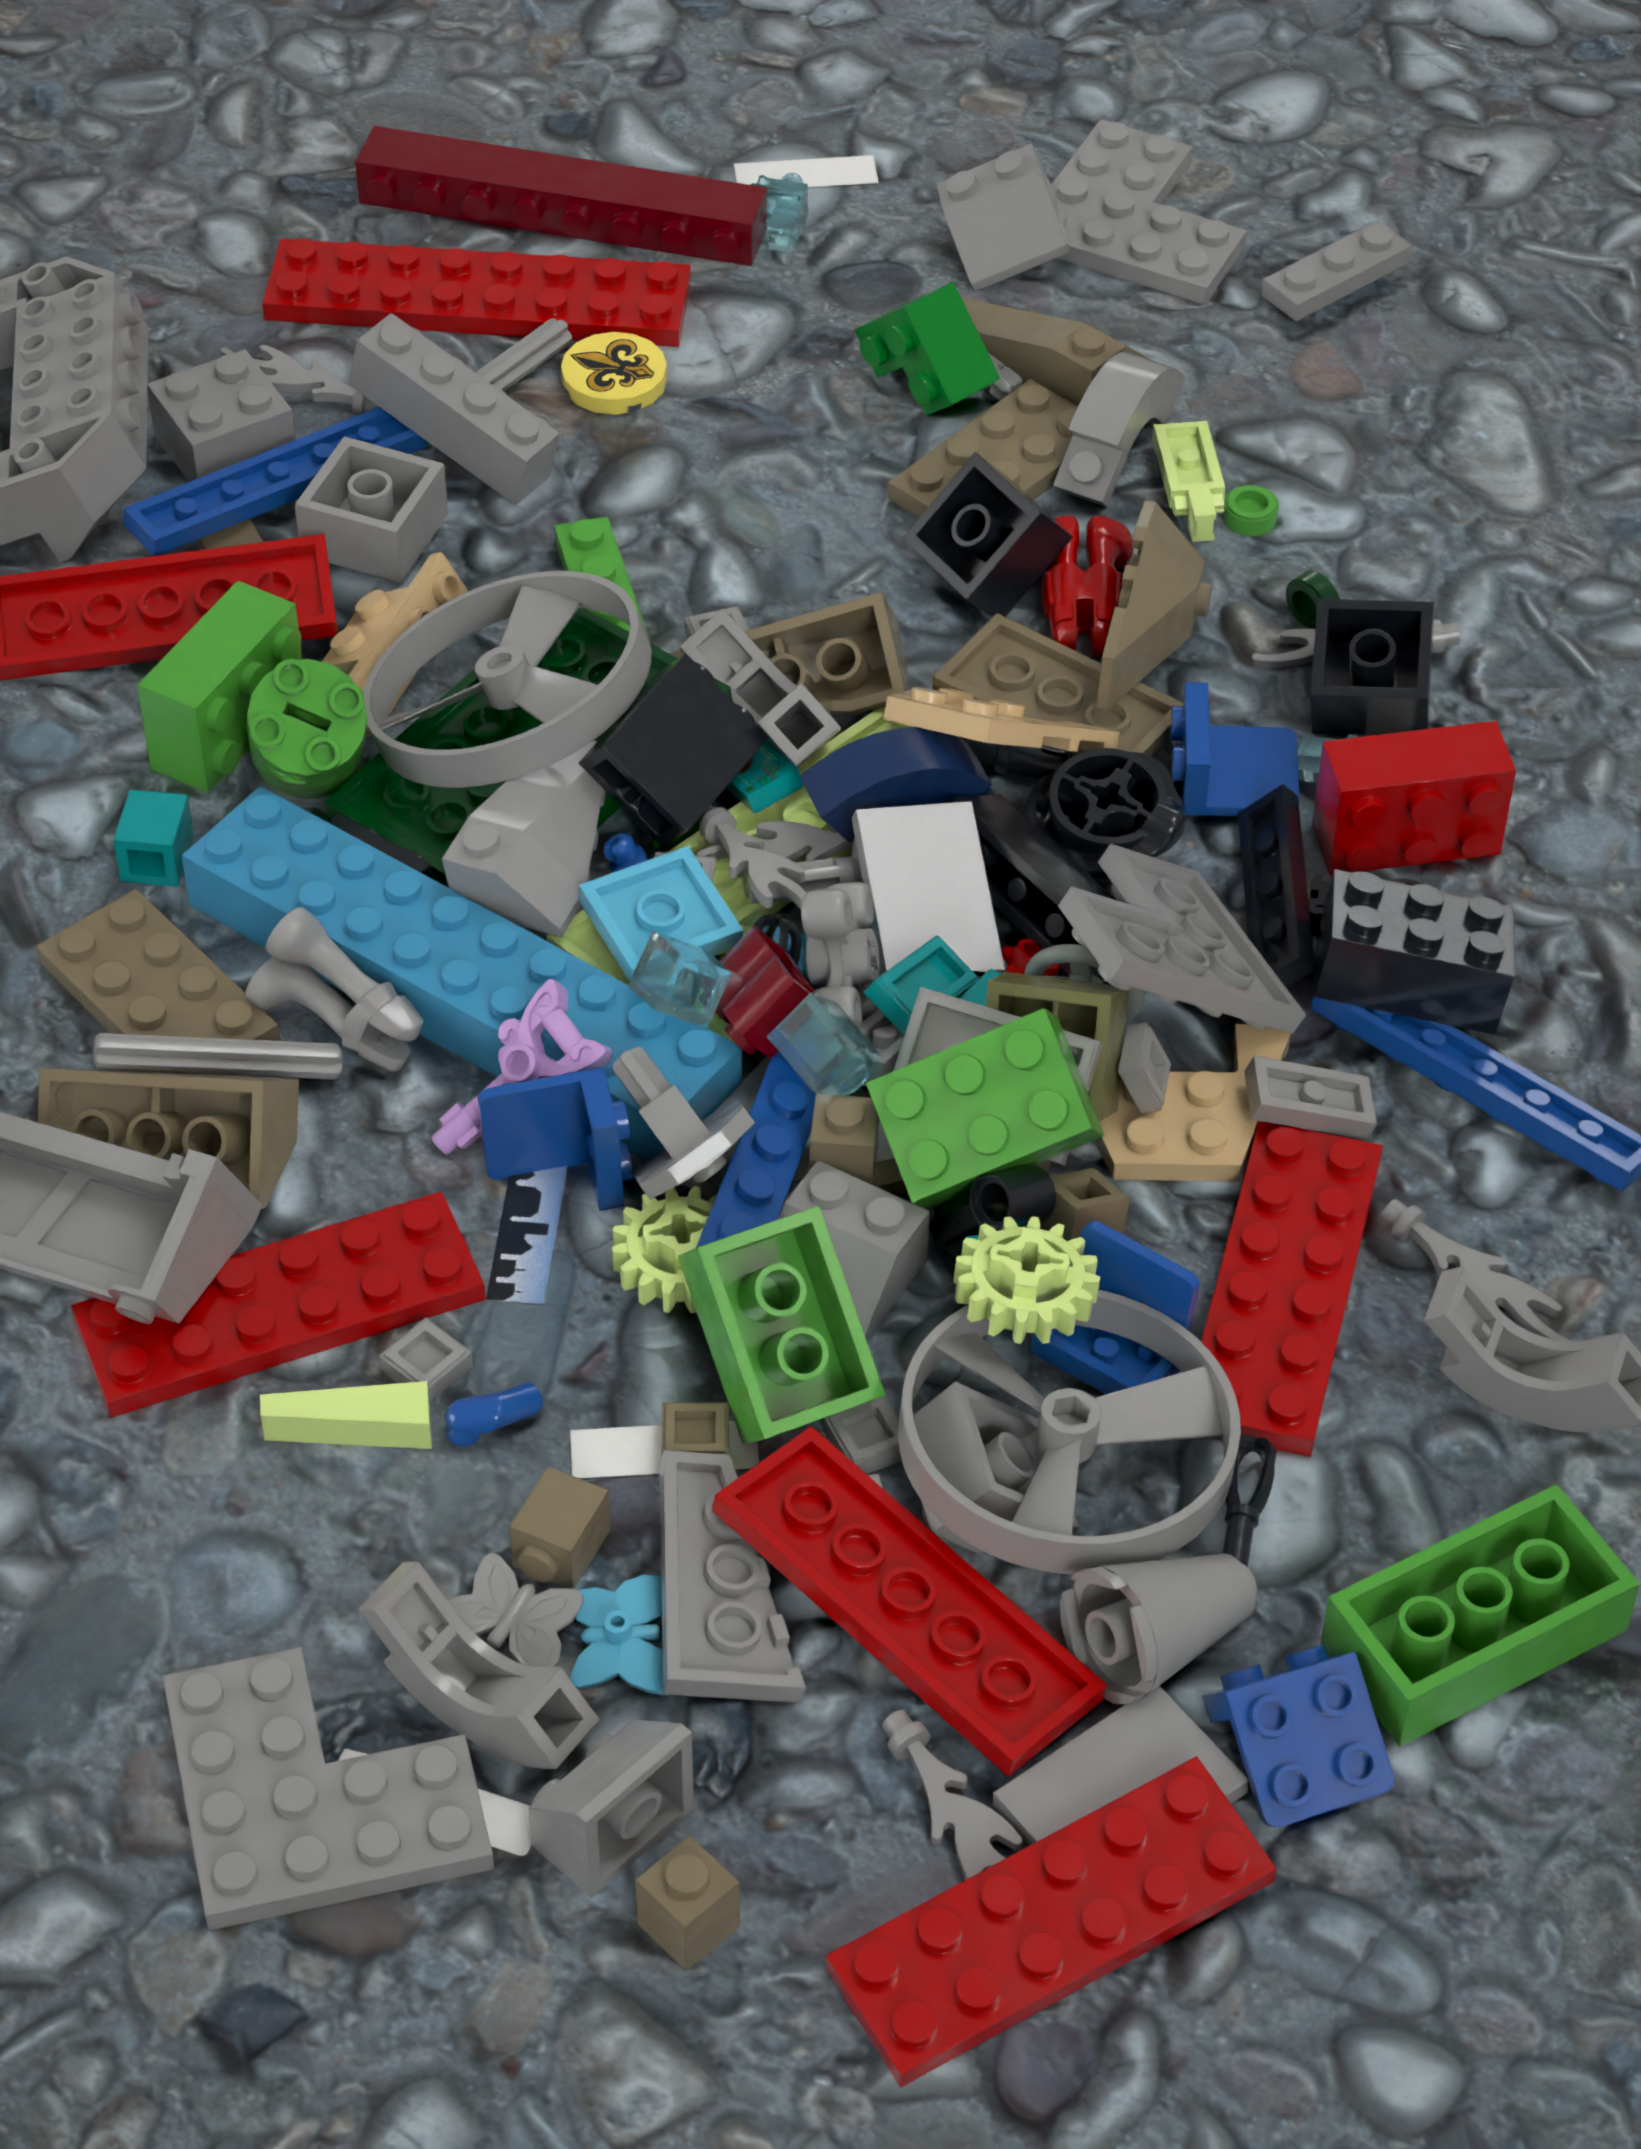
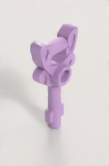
[431,979,613,1155]

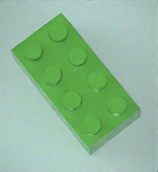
[1320,1484,1640,1747]

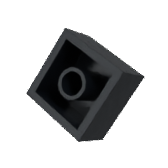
[902,452,1073,617]
[1311,599,1434,735]

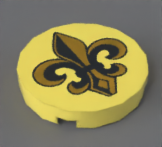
[561,332,667,415]

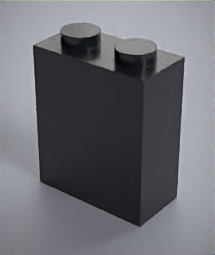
[578,653,768,847]

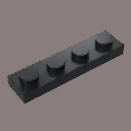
[1238,784,1315,987]

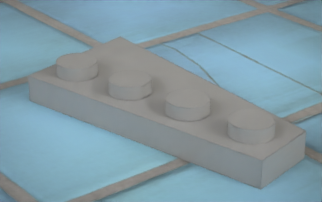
[660,1450,806,1703]

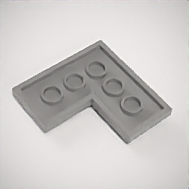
[1051,119,1247,305]
[1058,844,1306,1034]
[163,1647,494,1931]

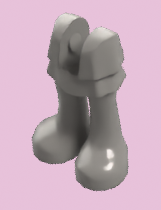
[245,907,423,1071]

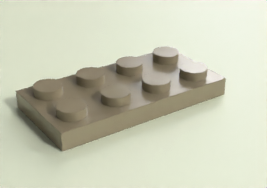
[888,379,1078,517]
[932,613,1183,760]
[36,889,280,1075]

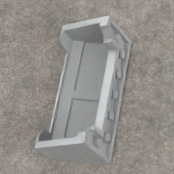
[0,1112,262,1324]

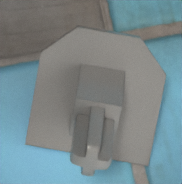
[613,1046,755,1200]

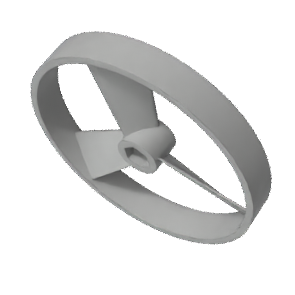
[363,571,652,788]
[898,1290,1241,1575]

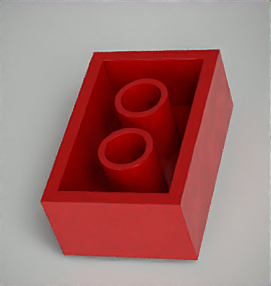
[1312,721,1516,875]

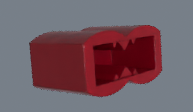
[703,925,824,1059]

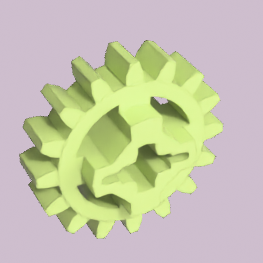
[612,1186,716,1313]
[953,1216,1100,1344]

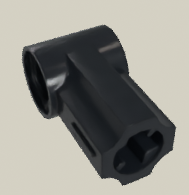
[929,1165,1056,1259]

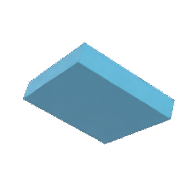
[578,846,743,986]

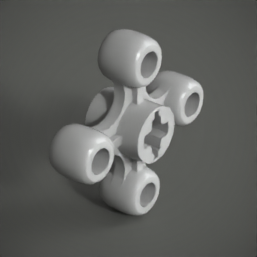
[801,882,880,1036]

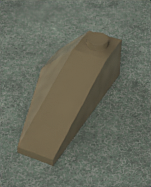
[961,297,1153,406]
[1096,501,1212,710]
[669,592,908,715]
[38,1068,299,1209]

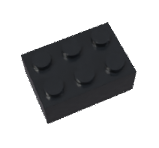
[1314,869,1515,1035]

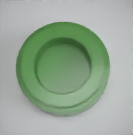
[1223,485,1279,536]

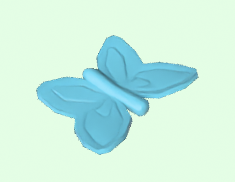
[570,1574,668,1696]

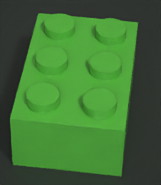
[137,581,302,793]
[866,1008,1105,1209]
[678,1206,886,1444]

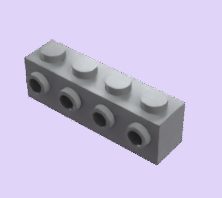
[349,313,560,505]

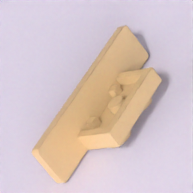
[322,552,468,737]

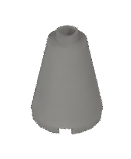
[1060,1553,1257,1704]

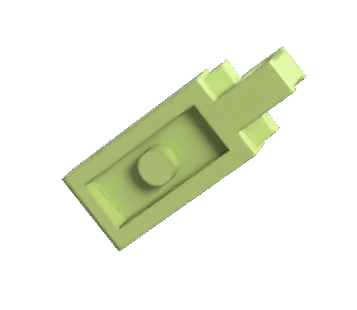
[1152,421,1226,542]

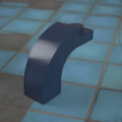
[799,727,994,843]

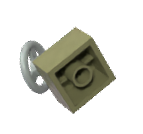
[986,944,1145,1122]

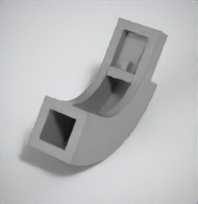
[1053,352,1185,507]
[679,608,841,768]
[1424,1266,1641,1433]
[358,1562,600,1769]

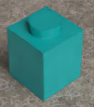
[114,789,194,887]

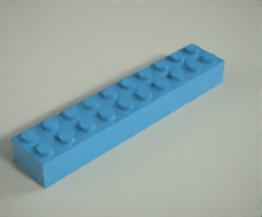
[181,786,742,1161]

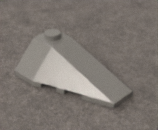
[442,741,606,937]

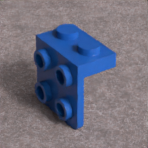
[1170,682,1300,816]
[478,1067,633,1211]
[1030,1220,1200,1394]
[1202,1644,1395,1827]

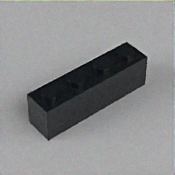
[950,794,1118,980]

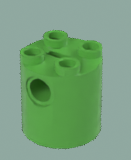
[247,658,367,800]

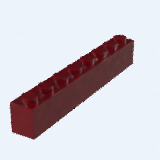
[355,126,767,266]

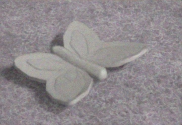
[448,1553,584,1667]

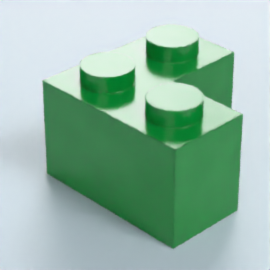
[854,281,1000,415]

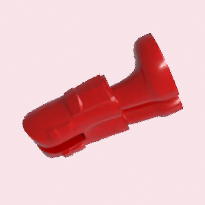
[1041,516,1134,658]

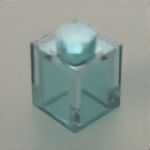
[628,930,733,1029]
[767,992,882,1096]

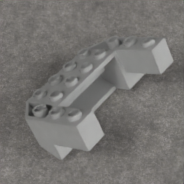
[0,256,148,563]

